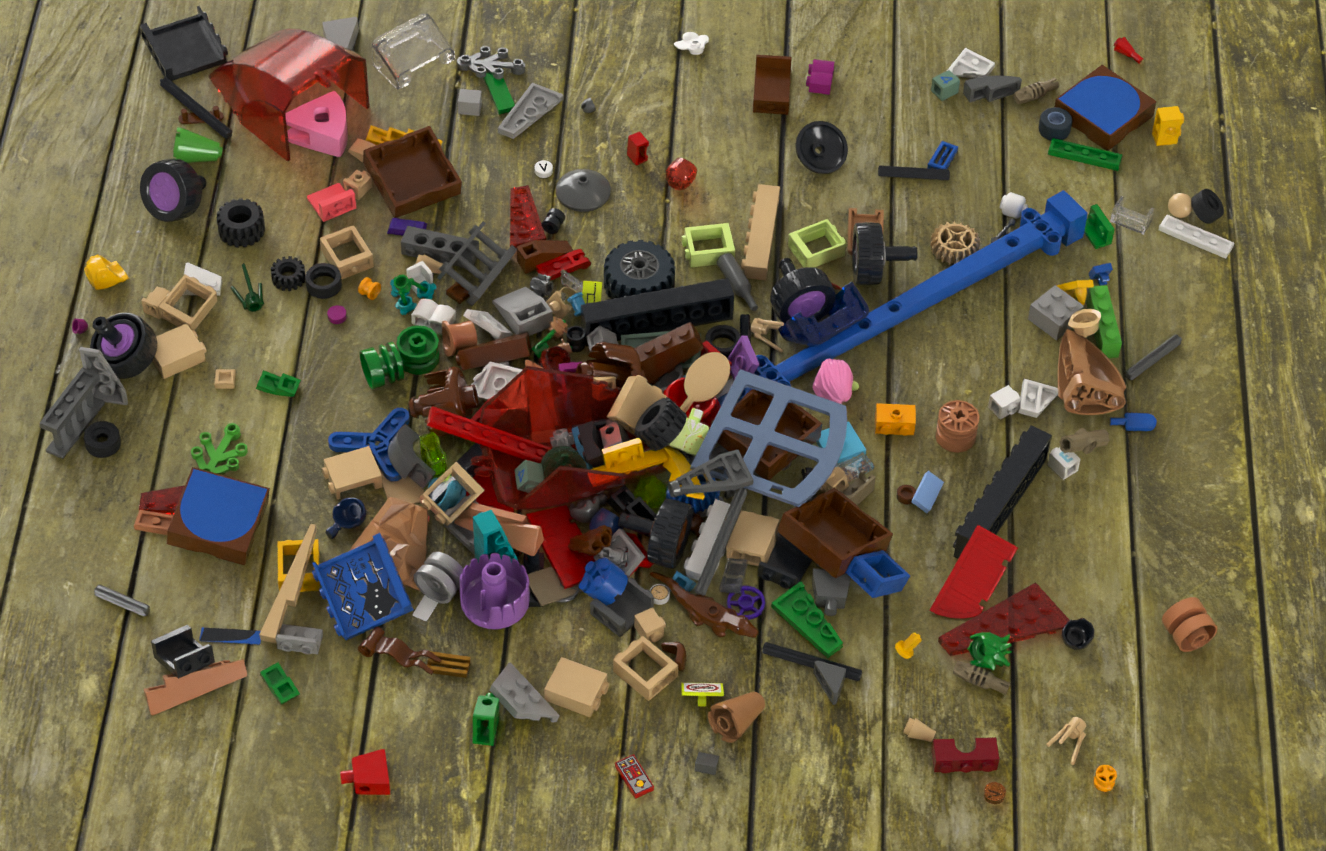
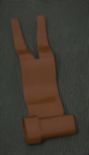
[358,627,442,675]

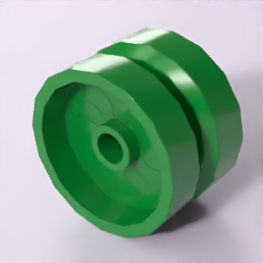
[396,325,440,375]

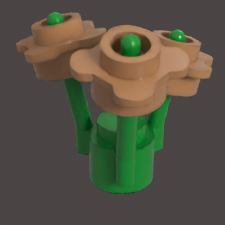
[531,316,572,361]

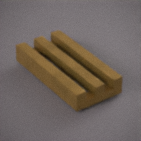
[427,651,471,678]

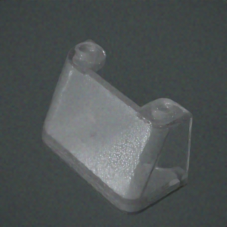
[372,13,455,90]

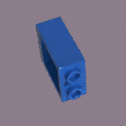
[845,550,910,598]

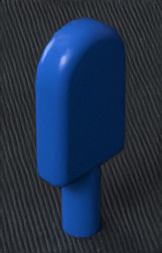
[1110,413,1157,431]

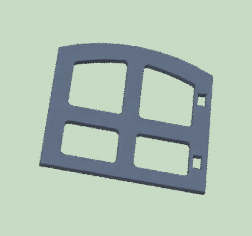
[690,369,847,507]

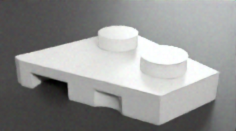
[1018,379,1058,418]

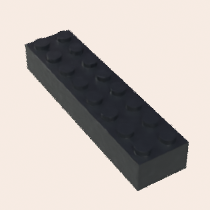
[581,278,734,347]
[953,425,1052,559]

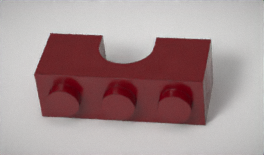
[931,737,999,773]

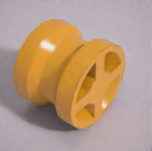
[358,277,381,300]
[1094,765,1117,792]

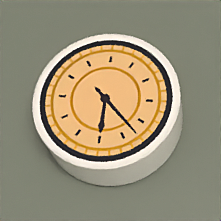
[650,584,670,605]

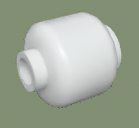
[999,192,1028,219]

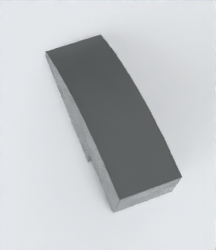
[963,76,1022,102]

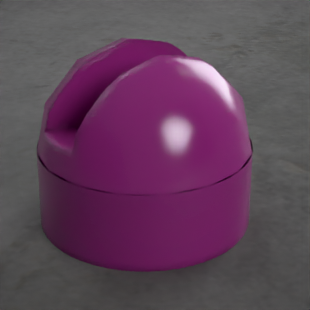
[72,318,88,334]

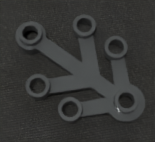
[457,46,525,79]

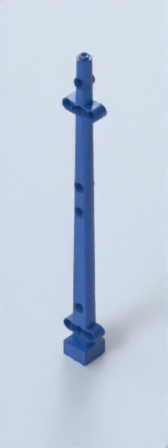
[717,190,1088,406]

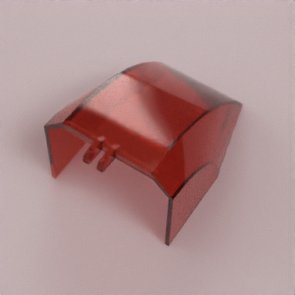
[209,29,370,161]
[471,366,668,510]

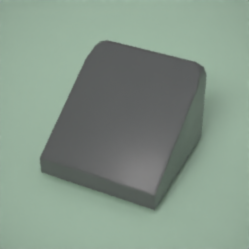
[695,752,720,775]

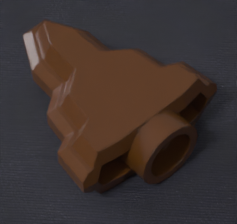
[568,525,612,556]

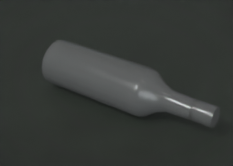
[717,253,758,311]

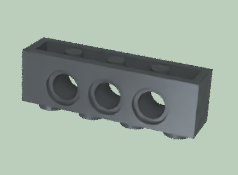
[401,226,479,268]

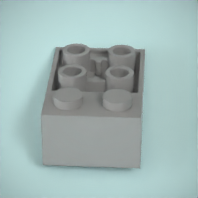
[492,287,553,336]

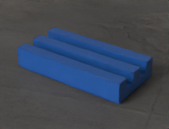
[927,141,958,169]

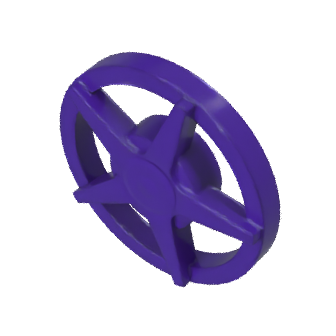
[727,586,765,620]

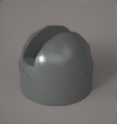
[581,98,596,113]

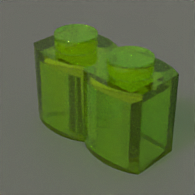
[419,432,447,479]

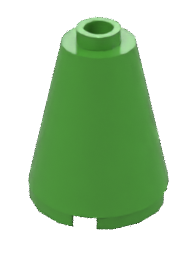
[173,127,223,163]

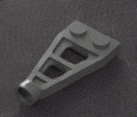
[668,450,753,498]

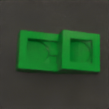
[256,370,301,397]
[260,662,300,705]

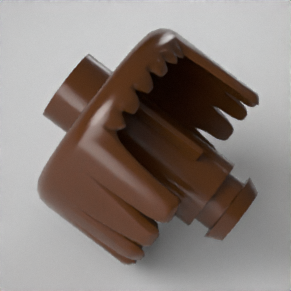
[576,342,645,409]
[409,367,479,437]

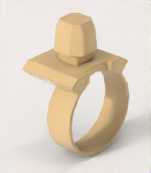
[546,287,577,319]

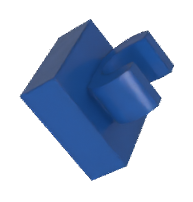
[1088,263,1113,286]

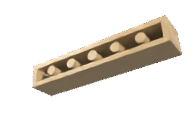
[741,184,780,281]

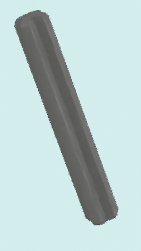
[1125,334,1182,380]

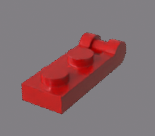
[536,249,591,281]

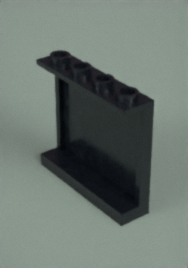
[140,6,228,81]

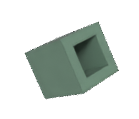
[931,70,960,101]
[515,460,545,494]

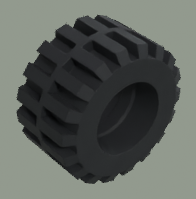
[216,198,265,248]
[634,397,687,451]

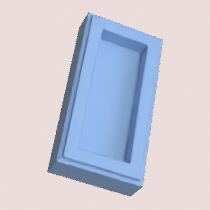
[911,471,944,513]

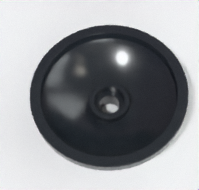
[795,121,848,174]

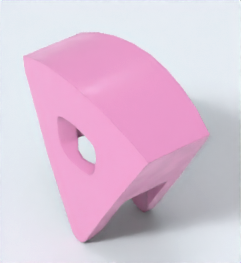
[280,91,348,157]

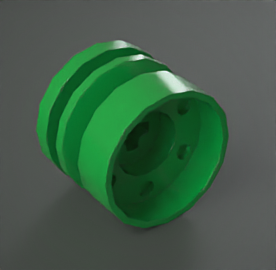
[359,341,404,390]

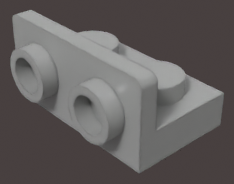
[276,624,323,654]

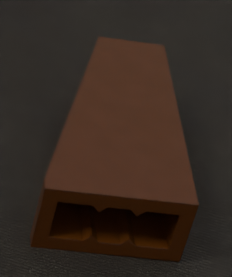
[456,332,532,370]

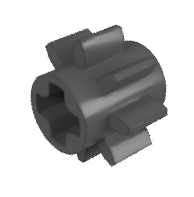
[530,273,554,298]

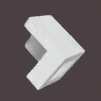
[406,261,433,294]

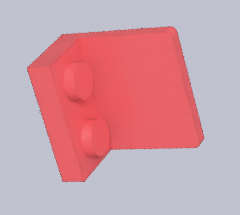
[307,183,356,222]

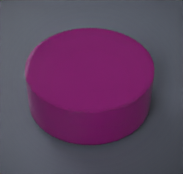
[327,305,347,324]

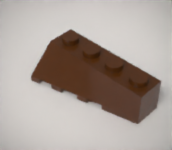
[634,322,704,385]

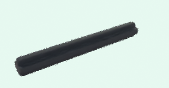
[762,642,862,681]

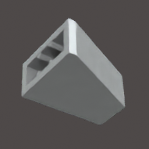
[322,17,359,64]

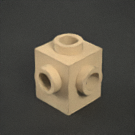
[820,466,849,493]

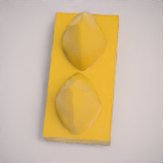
[1056,280,1094,305]

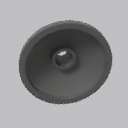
[556,169,611,212]

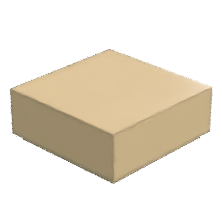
[214,369,236,389]

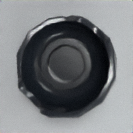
[1061,618,1095,650]

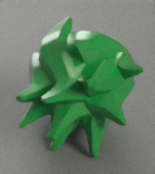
[967,632,1012,670]

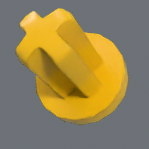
[895,632,922,659]

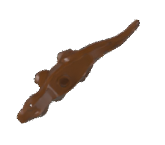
[650,572,759,638]

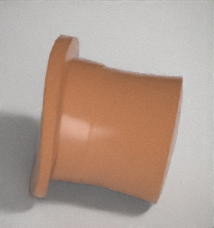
[442,320,477,357]

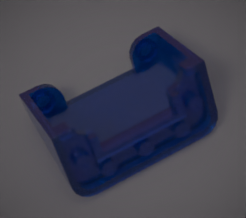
[778,282,869,347]

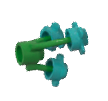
[390,275,437,315]

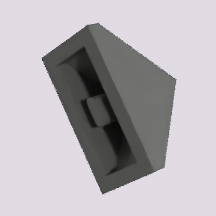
[813,661,846,705]

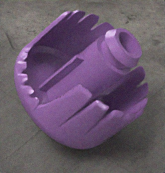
[460,553,530,629]

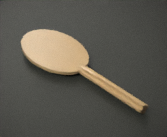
[680,352,730,413]

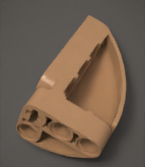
[1057,329,1126,415]

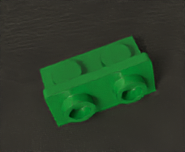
[1084,204,1115,249]

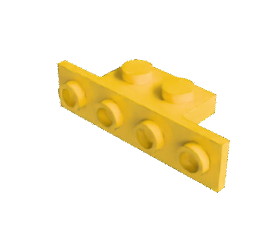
[586,438,668,485]

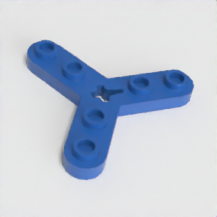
[328,408,410,482]

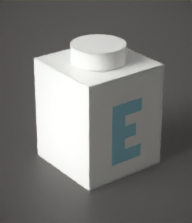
[1048,447,1081,480]

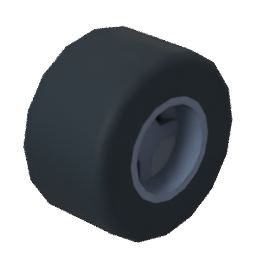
[1039,107,1072,141]

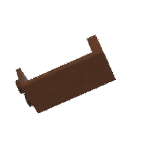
[753,55,792,115]

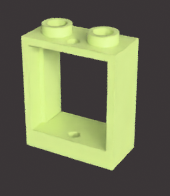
[788,219,847,268]
[681,223,735,268]

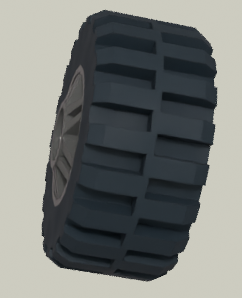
[604,240,675,299]

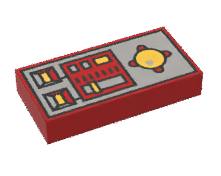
[615,754,654,799]

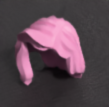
[813,359,853,404]

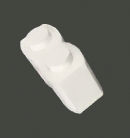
[411,299,456,335]

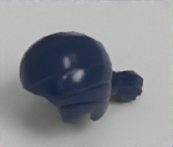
[326,497,366,539]

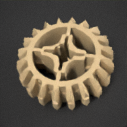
[930,221,981,265]

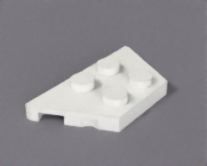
[471,362,528,411]

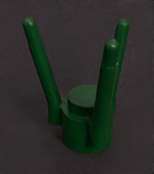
[231,263,264,312]

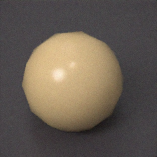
[1168,193,1193,218]

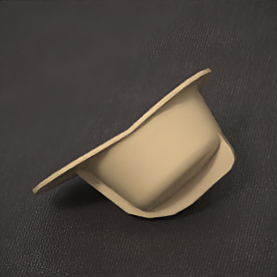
[1068,309,1101,338]

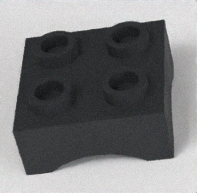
[578,421,605,468]

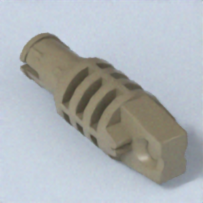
[1013,78,1059,104]
[953,661,1011,695]

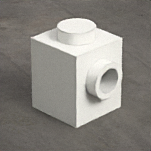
[988,385,1020,419]

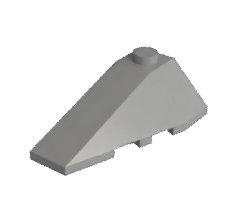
[79,347,128,406]

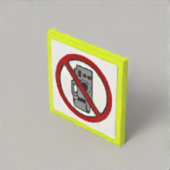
[681,682,724,707]

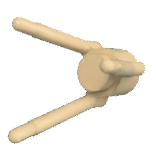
[751,318,799,353]
[1046,717,1086,765]

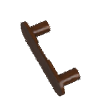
[178,106,224,124]

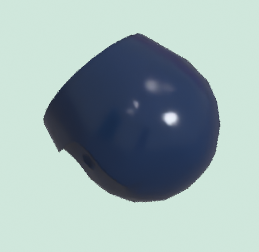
[589,508,624,536]

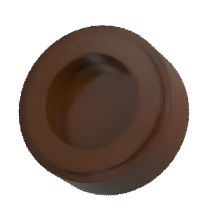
[896,485,916,505]

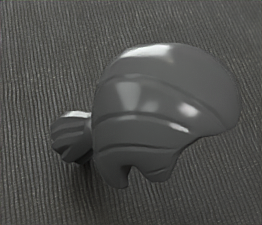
[569,493,608,523]

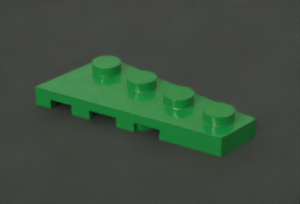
[771,581,843,659]

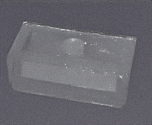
[561,270,583,293]

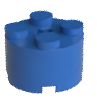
[579,558,628,606]

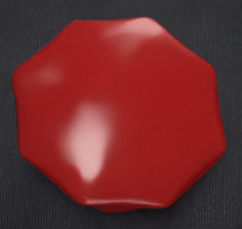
[663,377,721,429]

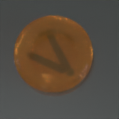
[984,782,1006,804]

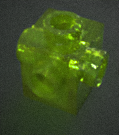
[633,475,667,508]

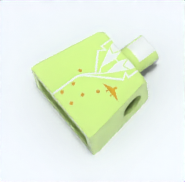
[668,408,709,456]

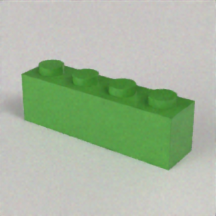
[1086,285,1122,358]

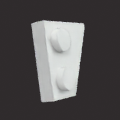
[947,48,995,78]
[183,263,222,296]
[463,309,513,339]

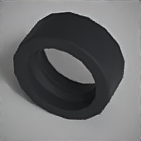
[305,263,342,299]
[705,325,741,358]

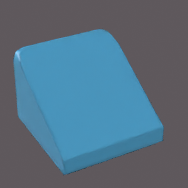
[667,571,696,592]

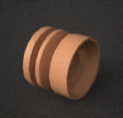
[935,400,980,453]

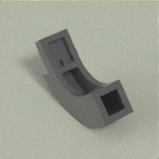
[388,424,436,489]

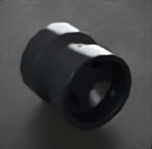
[541,208,565,234]
[566,326,585,352]

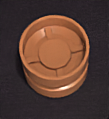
[1162,597,1218,652]

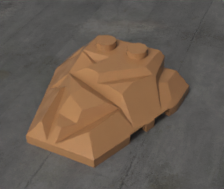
[350,497,428,591]

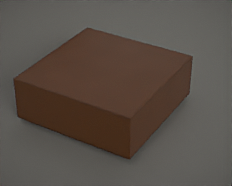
[446,282,470,304]

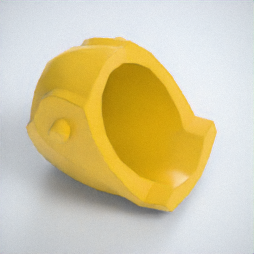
[84,254,130,290]

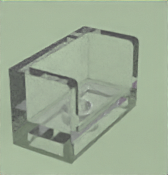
[1110,196,1155,235]

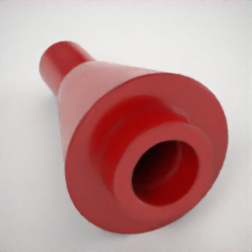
[1113,37,1143,64]

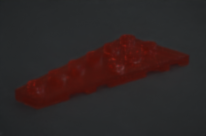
[938,582,1070,656]

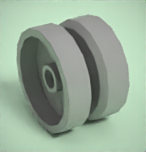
[414,552,463,604]

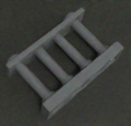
[437,221,517,306]
[39,368,105,459]

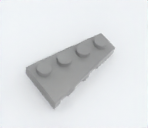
[498,83,564,139]

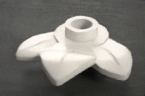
[674,32,709,55]

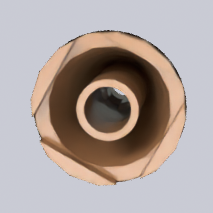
[708,692,765,743]

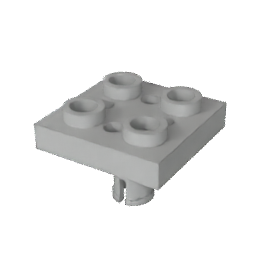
[593,529,645,576]

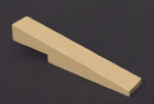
[259,524,317,644]

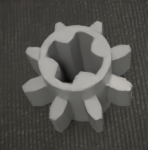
[550,429,575,452]

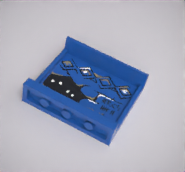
[312,533,414,640]

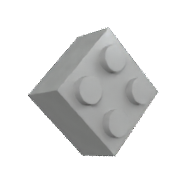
[1028,285,1084,340]

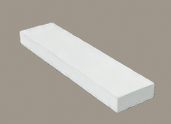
[1159,215,1234,259]

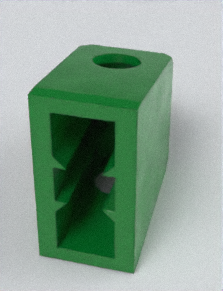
[473,693,499,746]

